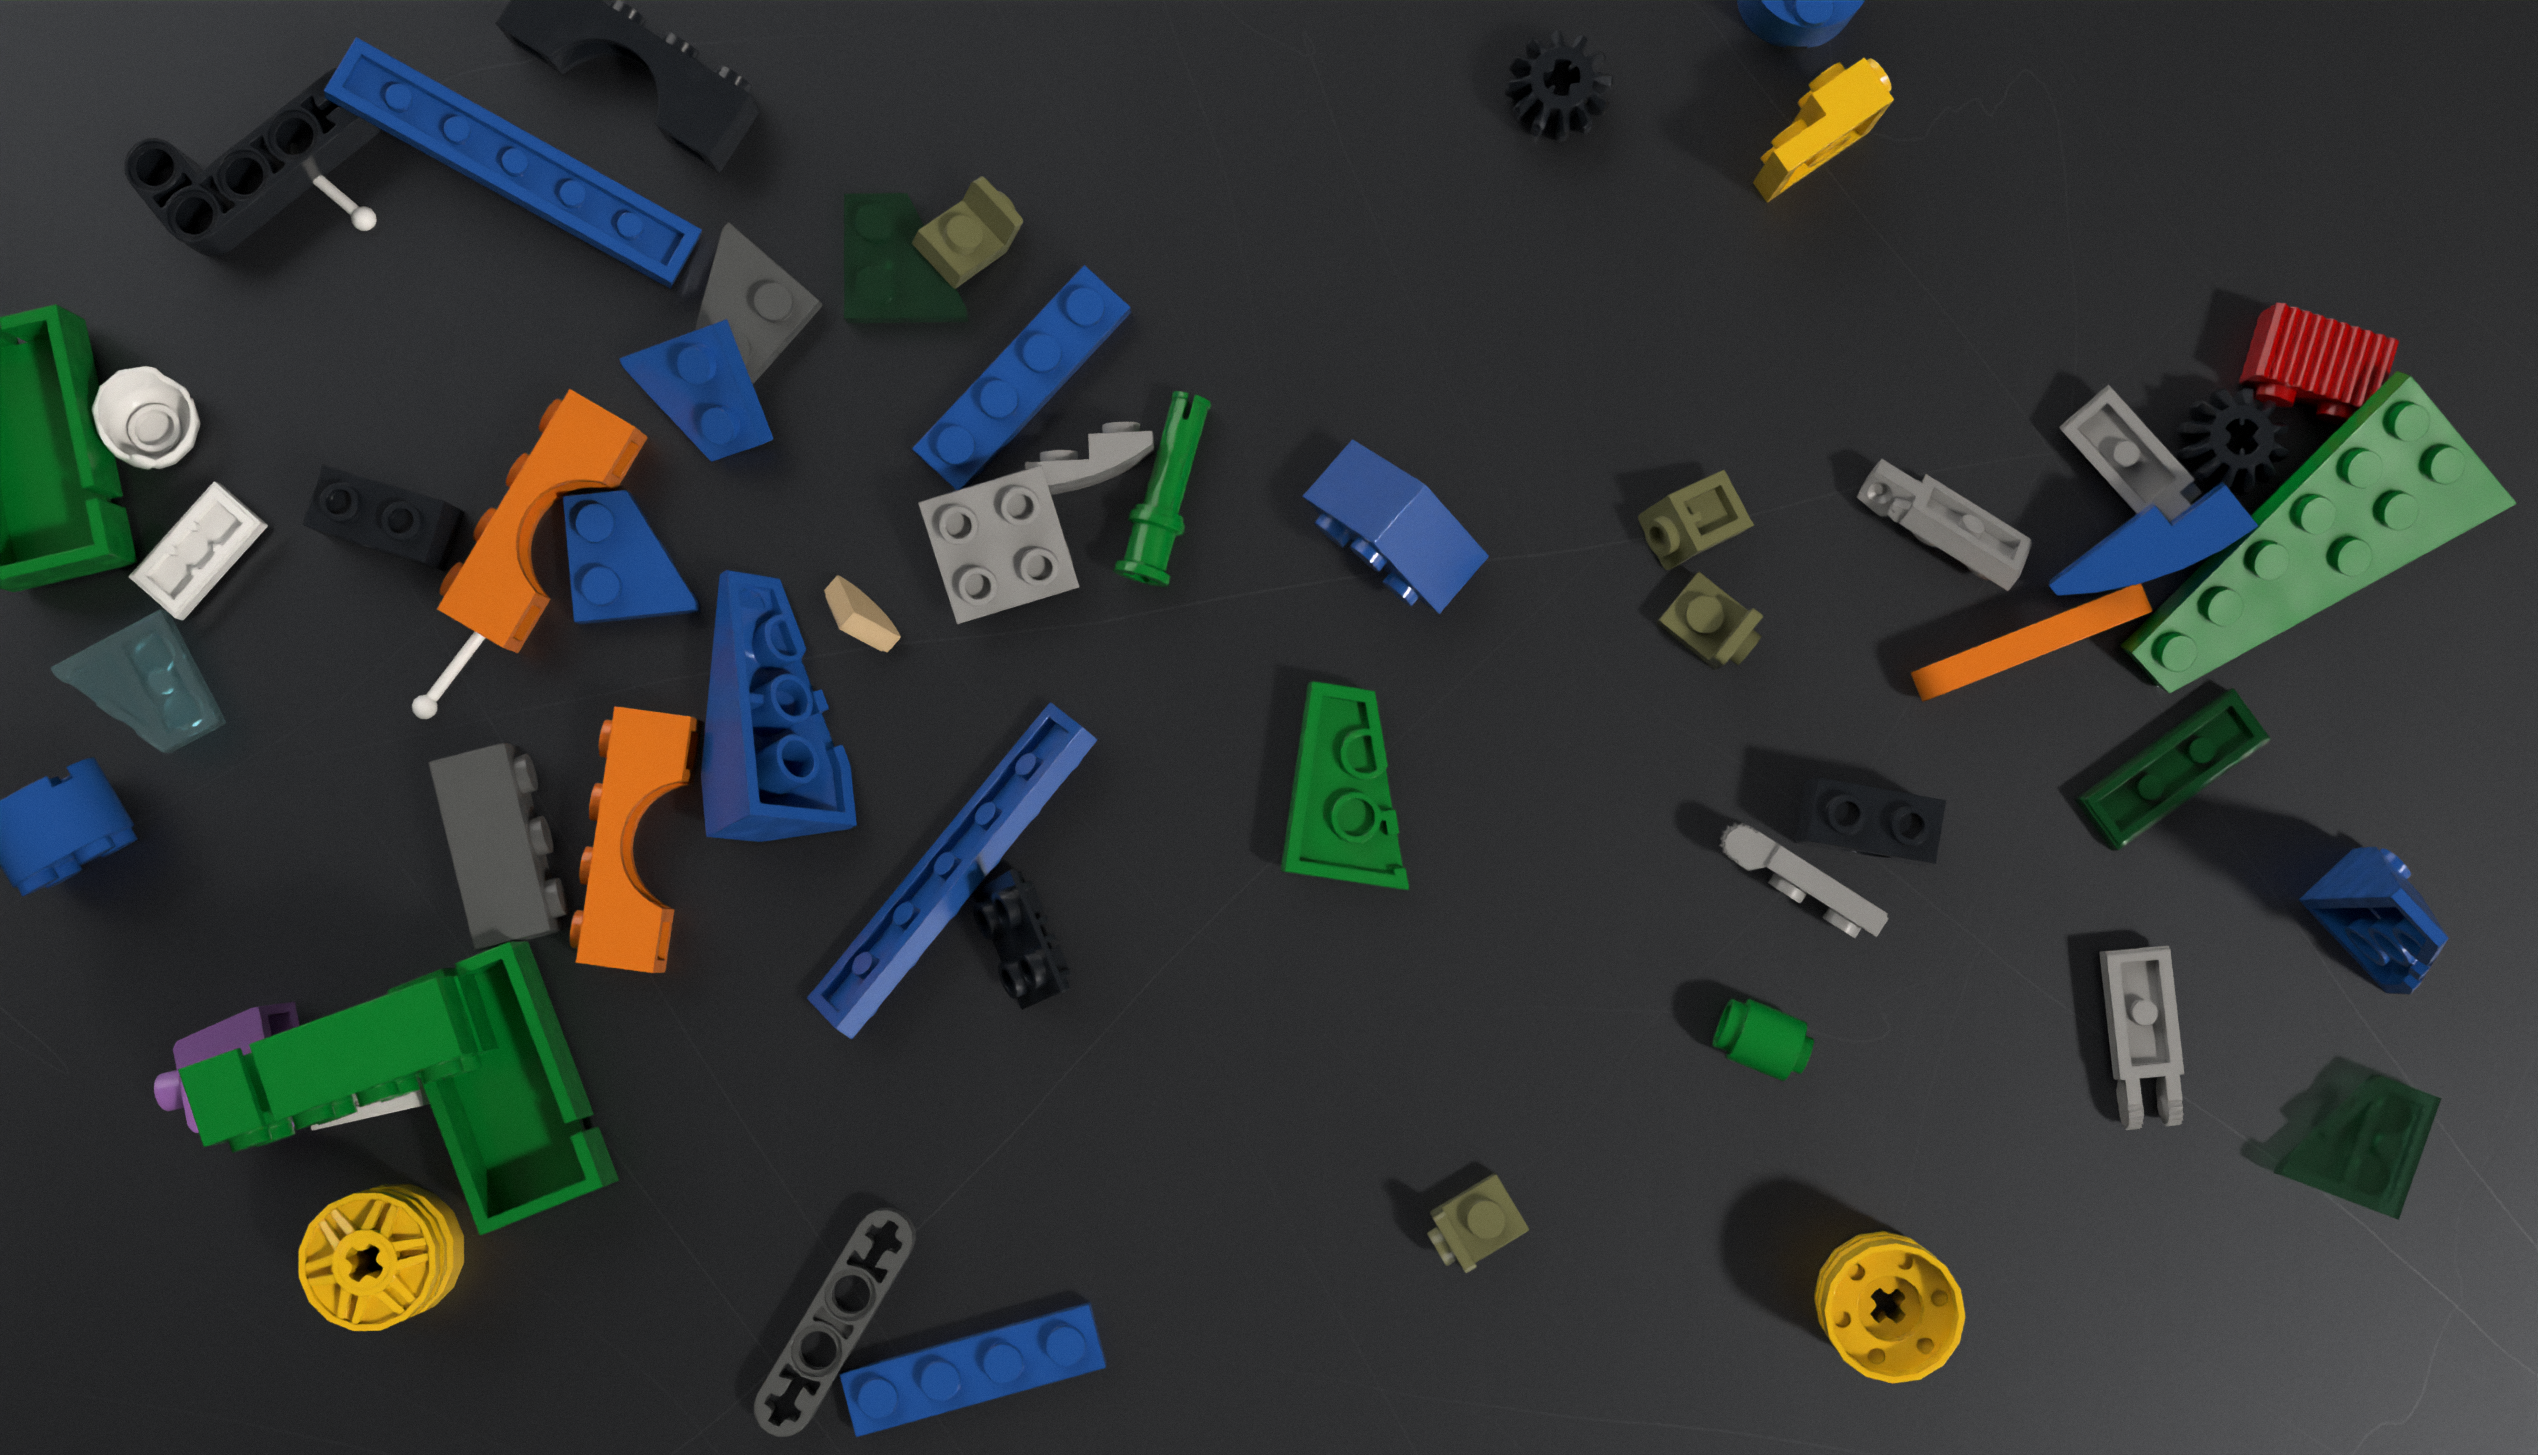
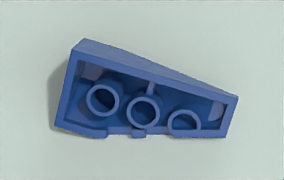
[701,570,857,842]
[2299,847,2449,995]

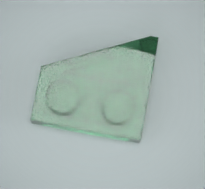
[844,193,968,323]
[2273,1074,2442,1220]

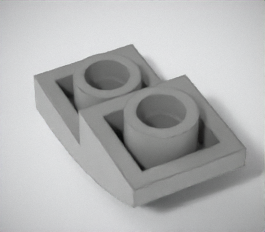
[1025,422,1155,495]

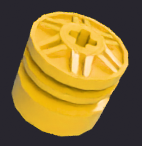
[299,1184,464,1331]
[1814,1231,1966,1384]

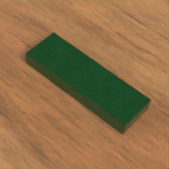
[2075,688,2271,851]

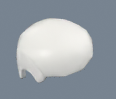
[91,366,201,470]

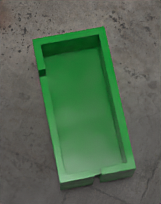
[0,304,137,592]
[387,941,619,1236]
[178,974,499,1153]

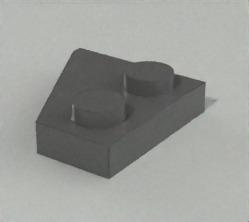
[695,222,823,384]

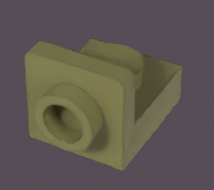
[912,176,1023,289]
[1638,470,1754,570]
[1656,571,1763,670]
[1427,1173,1529,1273]

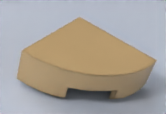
[824,575,901,653]

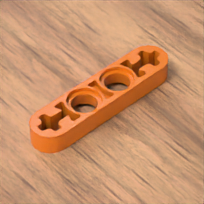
[1910,584,2153,702]

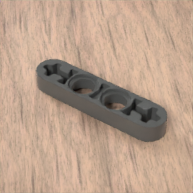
[754,1207,916,1437]

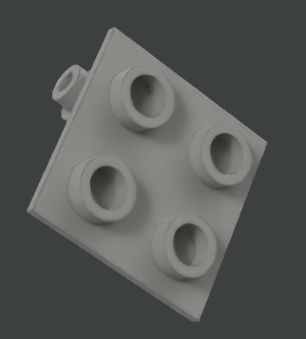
[918,465,1079,624]

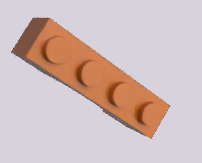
[437,389,648,653]
[570,706,703,973]

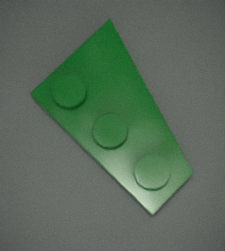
[1281,681,1409,890]

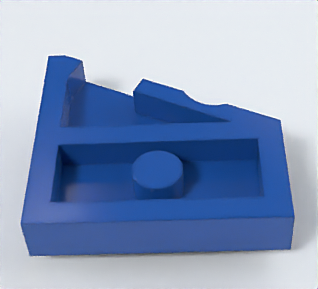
[619,319,774,462]
[563,490,701,625]

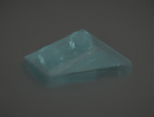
[50,609,226,753]

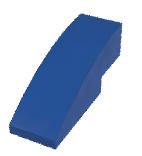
[2049,482,2258,596]

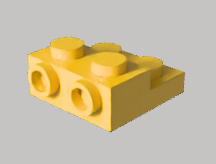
[1753,58,1894,203]

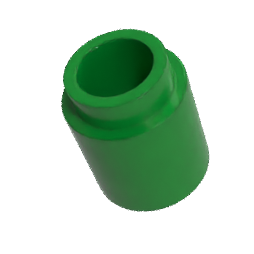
[1713,999,1814,1081]

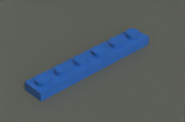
[324,37,702,289]
[807,702,1097,1039]

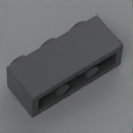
[429,743,569,950]

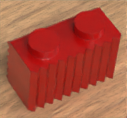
[2239,303,2399,426]

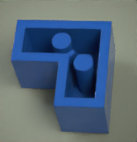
[1303,439,1489,614]

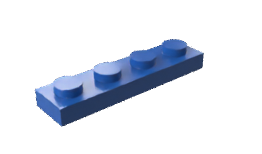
[912,265,1131,491]
[839,1302,1107,1437]

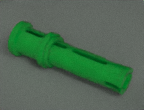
[1113,391,1212,587]

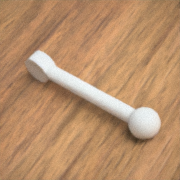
[290,142,377,231]
[412,631,485,719]

